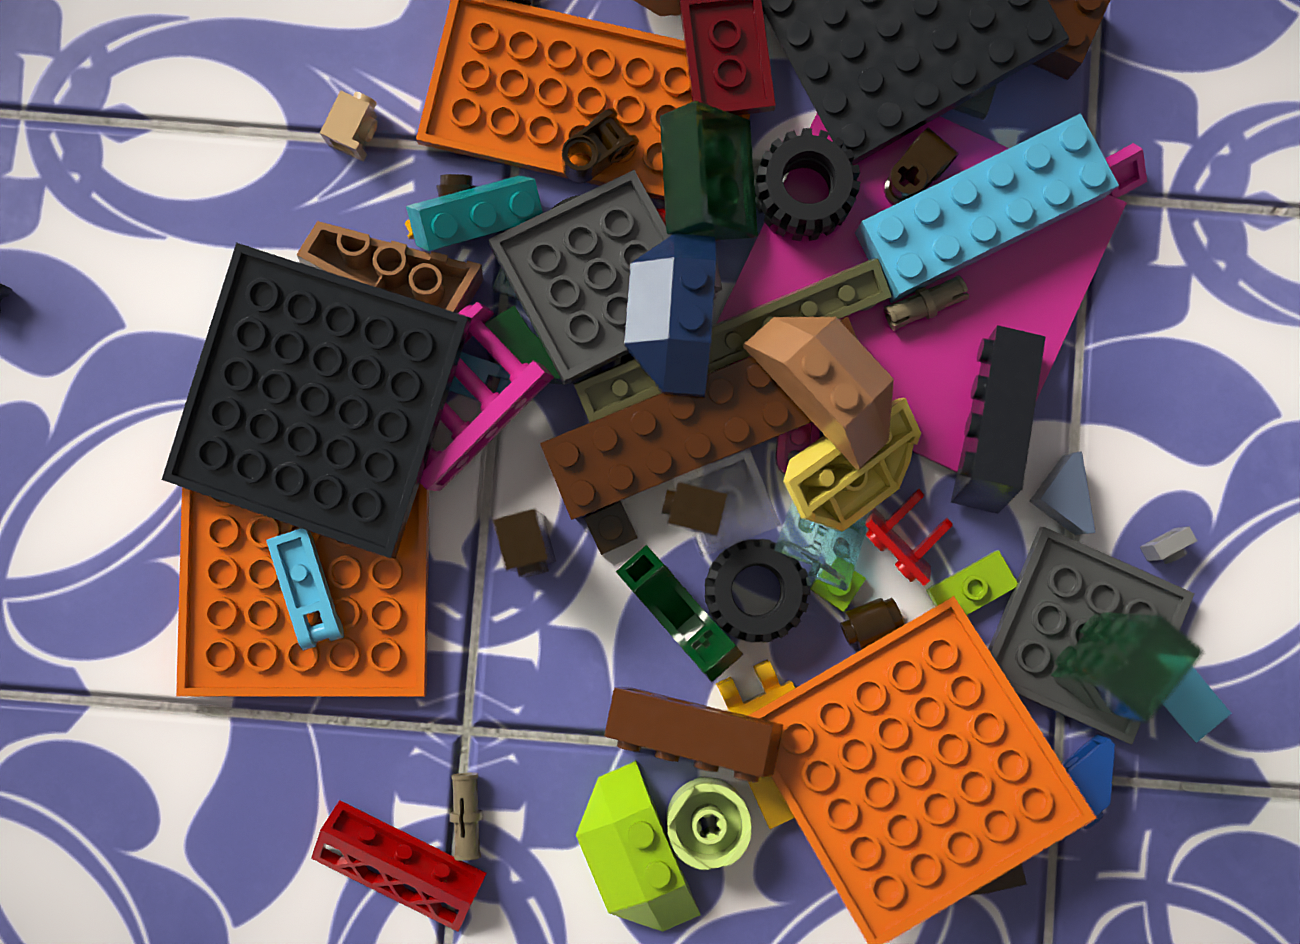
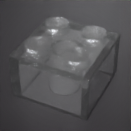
[671,448,781,557]

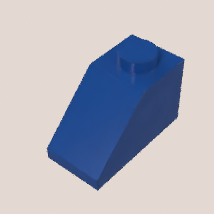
[1062,734,1115,831]

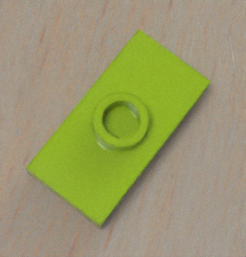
[926,550,1018,615]

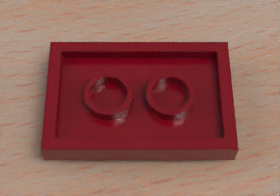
[679,0,776,120]

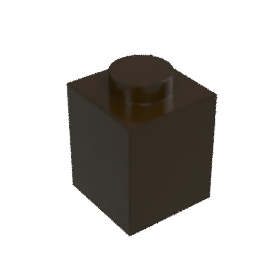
[661,482,728,537]

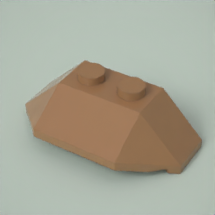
[743,317,894,470]

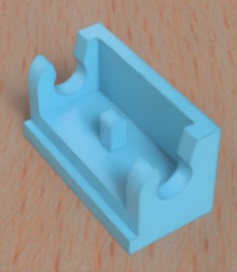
[1140,643,1232,743]

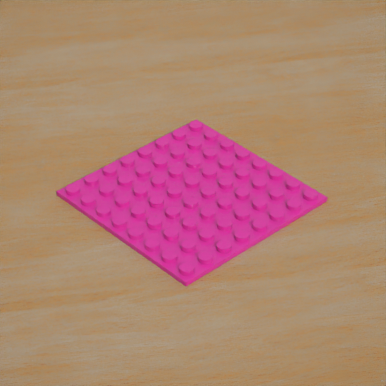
[716,113,1127,473]

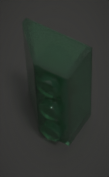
[660,100,758,240]

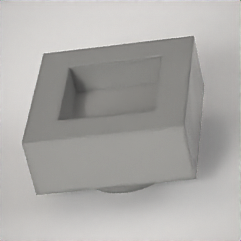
[1140,526,1197,564]

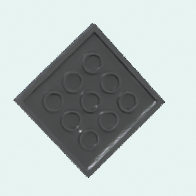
[489,170,671,385]
[988,527,1195,745]

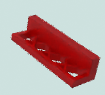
[311,800,487,932]

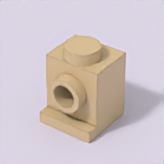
[320,90,378,162]

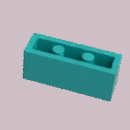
[406,175,543,251]

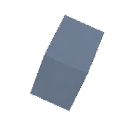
[1029,451,1096,535]

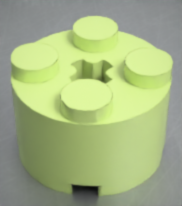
[666,777,751,870]

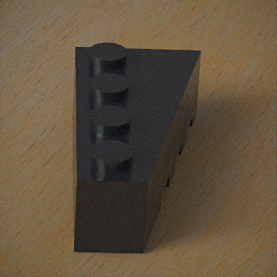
[950,325,1046,514]

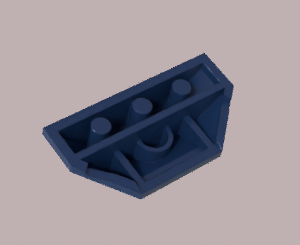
[624,233,716,397]

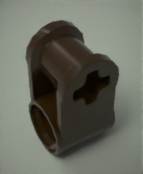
[562,108,639,183]
[884,127,959,205]

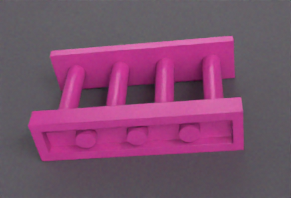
[420,302,554,491]

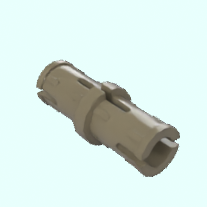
[884,275,969,331]
[450,772,483,861]

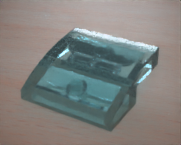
[774,500,868,591]

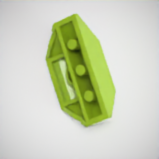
[576,761,701,932]

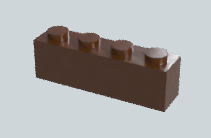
[604,687,783,783]

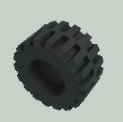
[754,128,861,241]
[704,539,810,643]

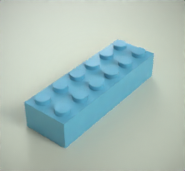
[855,113,1119,304]

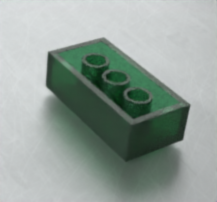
[1051,612,1204,723]

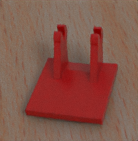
[865,489,953,586]

